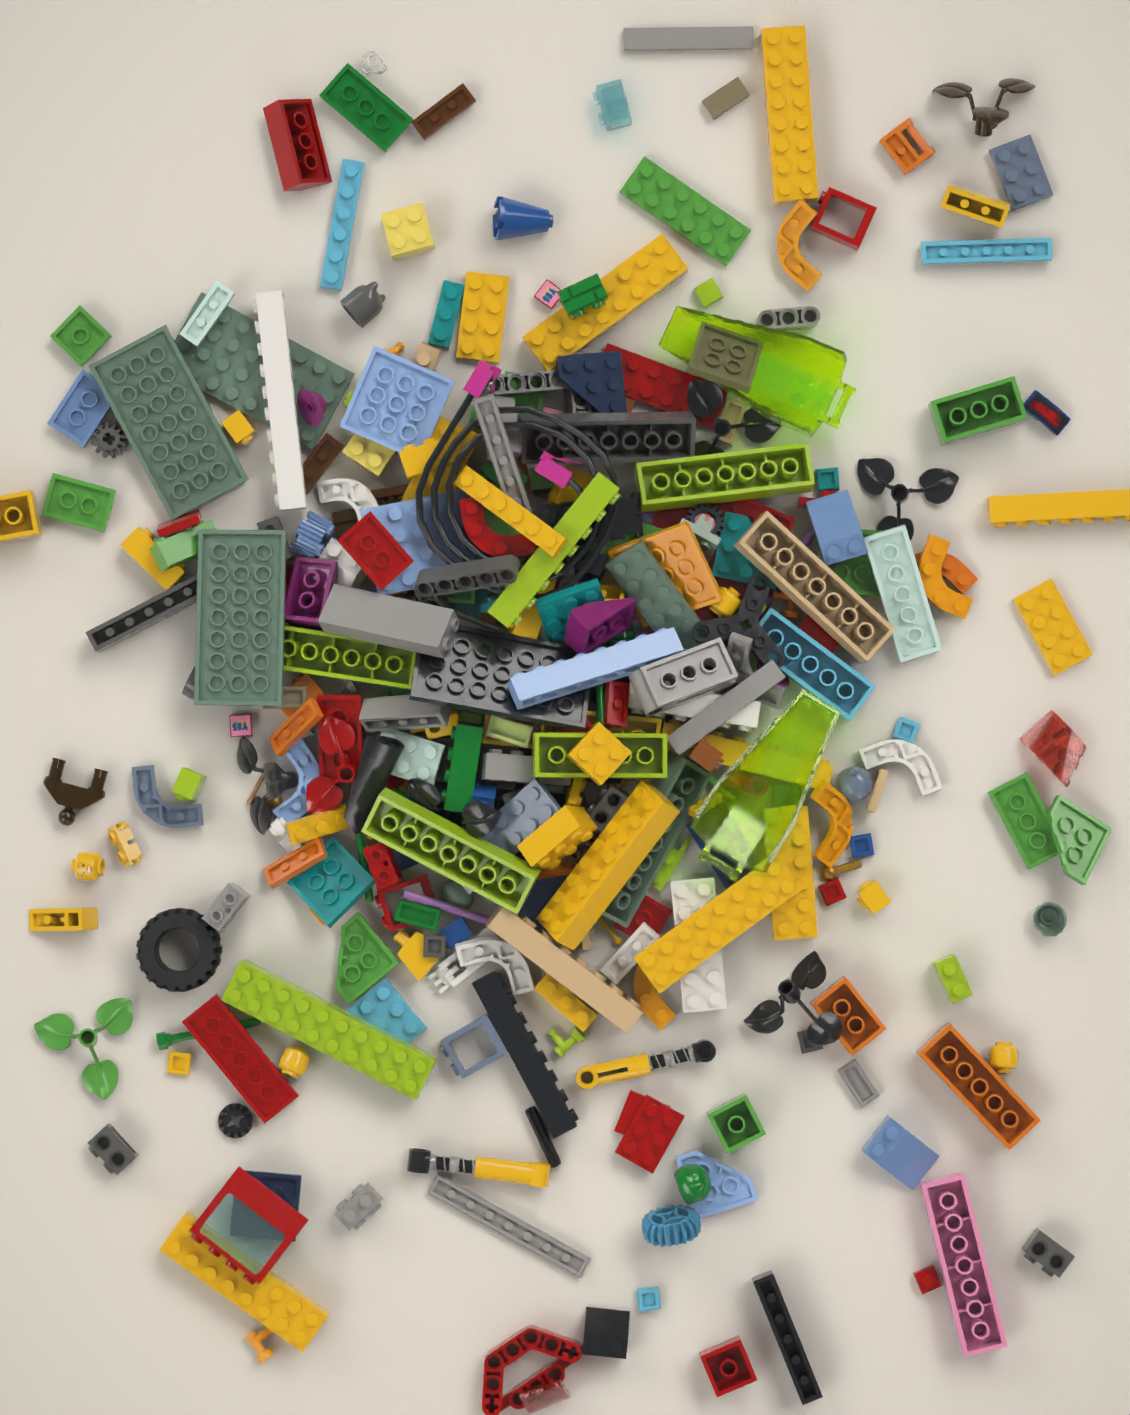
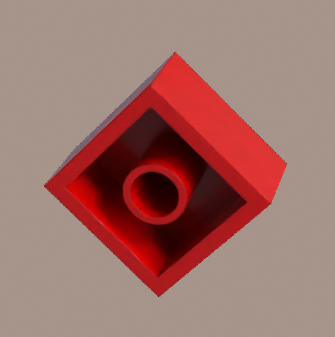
[699,1335,757,1397]

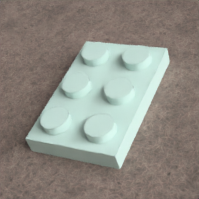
[381,730,446,785]

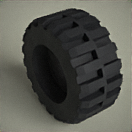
[136,908,222,992]

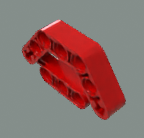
[482,1325,582,1415]

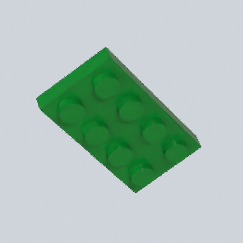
[319,63,413,153]

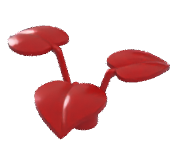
[306,716,406,813]

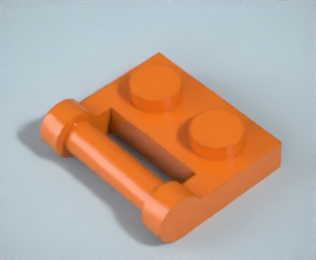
[879,118,936,176]

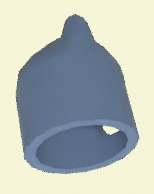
[836,766,872,802]

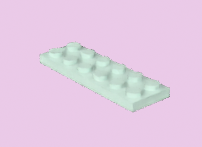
[863,524,942,663]

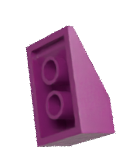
[285,556,338,630]
[564,597,637,654]

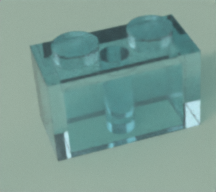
[592,79,632,132]

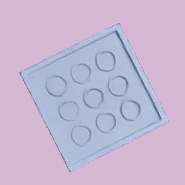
[339,346,455,452]

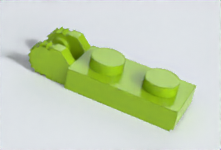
[651,834,692,891]

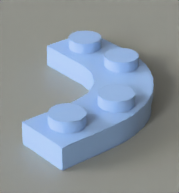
[272,738,319,822]

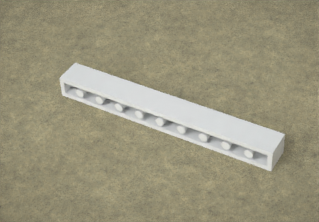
[252,290,308,512]

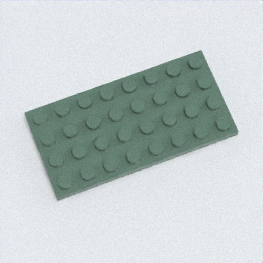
[175,292,355,450]
[89,325,249,520]
[194,529,287,706]

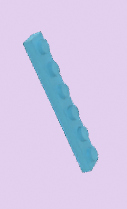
[320,159,365,291]
[921,238,1053,265]

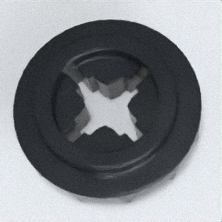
[218,1103,253,1139]

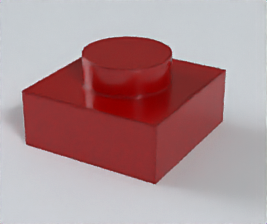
[913,1265,942,1294]

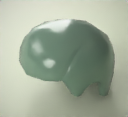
[441,880,474,909]
[1033,902,1067,937]

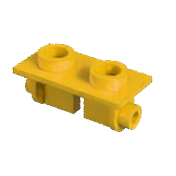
[108,821,142,868]

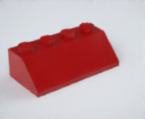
[263,99,332,192]

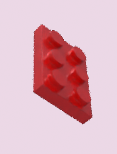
[337,511,414,590]
[614,1094,685,1174]

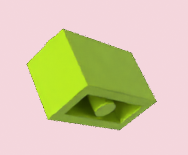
[172,767,207,803]
[932,954,973,1004]

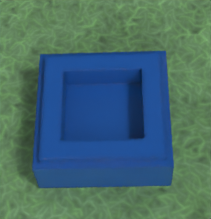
[849,833,874,858]

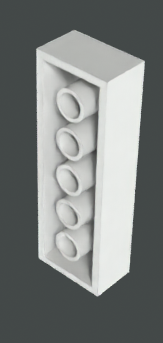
[628,682,761,732]
[670,877,727,1013]

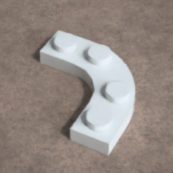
[317,478,378,521]
[858,739,943,796]
[455,937,535,996]

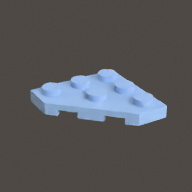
[675,1150,758,1219]

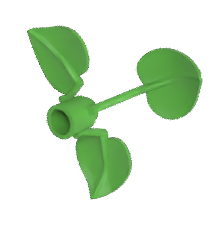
[34,998,133,1099]

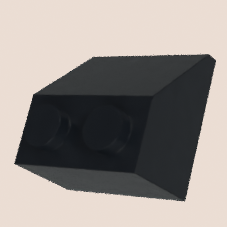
[582,1307,630,1359]

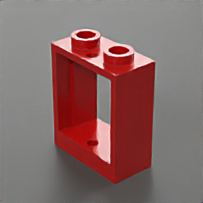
[810,187,877,251]
[363,842,404,890]
[374,874,437,932]

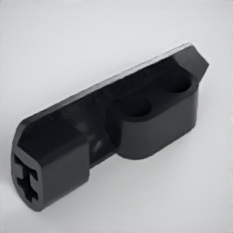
[344,735,404,835]

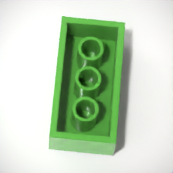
[928,376,1027,446]

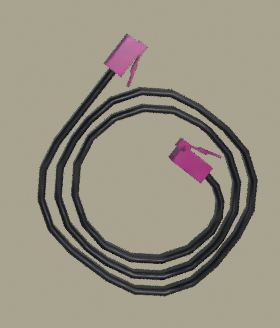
[415,360,620,599]

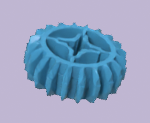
[642,1204,701,1247]

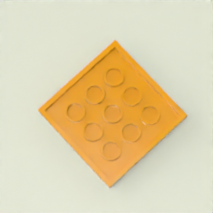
[608,521,723,628]

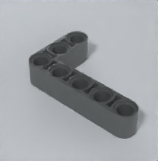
[483,370,592,413]
[414,555,520,609]

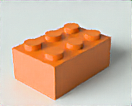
[810,976,887,1056]

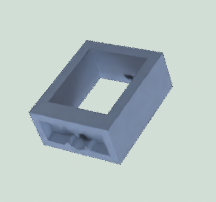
[440,1014,508,1079]

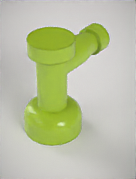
[547,1026,586,1058]

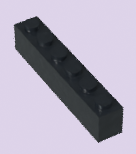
[752,1270,823,1405]

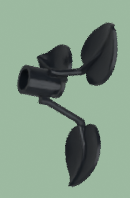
[687,379,782,456]
[857,458,959,541]
[237,737,298,835]
[407,778,501,838]
[744,951,842,1046]

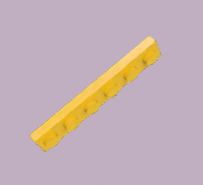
[454,465,568,558]

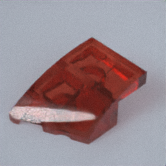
[1019,710,1086,788]
[520,1378,571,1414]

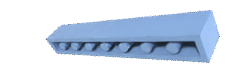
[508,627,684,710]

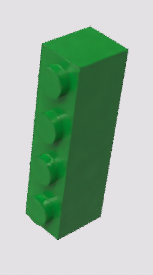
[441,720,484,813]

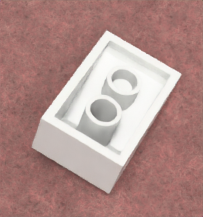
[318,537,367,589]

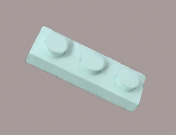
[180,281,235,347]

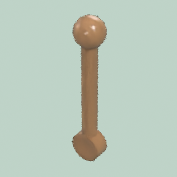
[246,763,268,805]

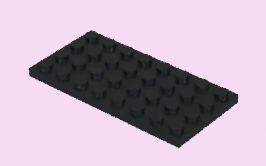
[409,625,594,731]

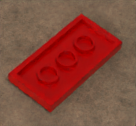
[317,694,363,782]

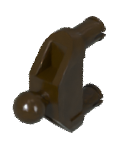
[43,757,108,826]

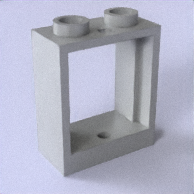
[202,882,251,931]

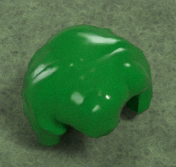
[674,1164,712,1204]

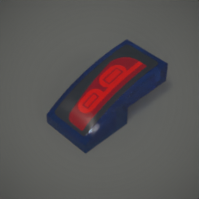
[1023,390,1071,436]

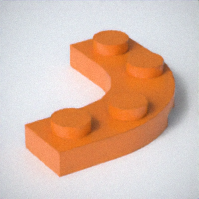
[914,552,978,594]

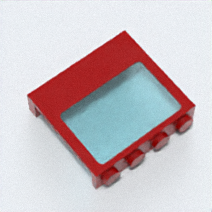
[189,1166,308,1285]

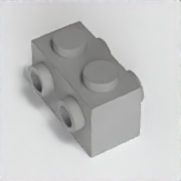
[335,1182,383,1231]

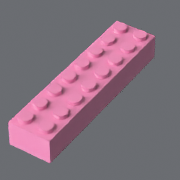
[919,1172,1008,1357]

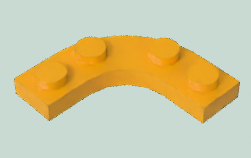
[776,199,823,292]
[918,534,973,619]
[810,779,853,868]
[633,965,676,1030]

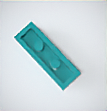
[428,280,465,349]

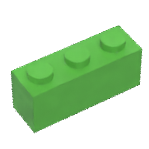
[150,520,216,572]

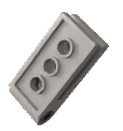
[628,637,738,717]

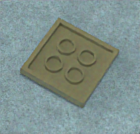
[686,321,764,393]

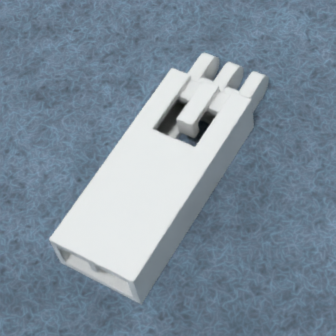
[427,927,499,994]

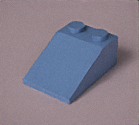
[806,490,868,565]
[861,1115,939,1190]

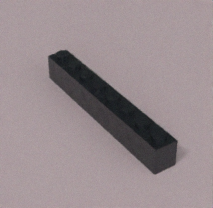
[472,970,579,1139]

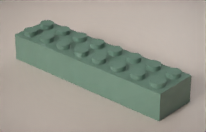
[602,751,712,928]

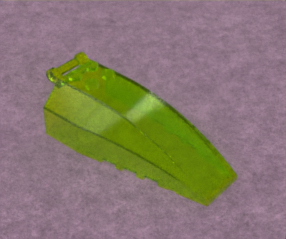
[659,306,856,438]
[690,689,840,882]

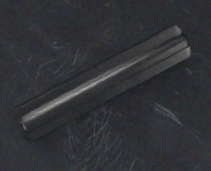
[525,1106,561,1168]

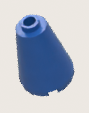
[493,196,553,240]

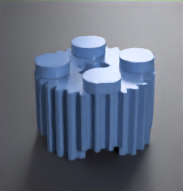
[289,510,335,559]

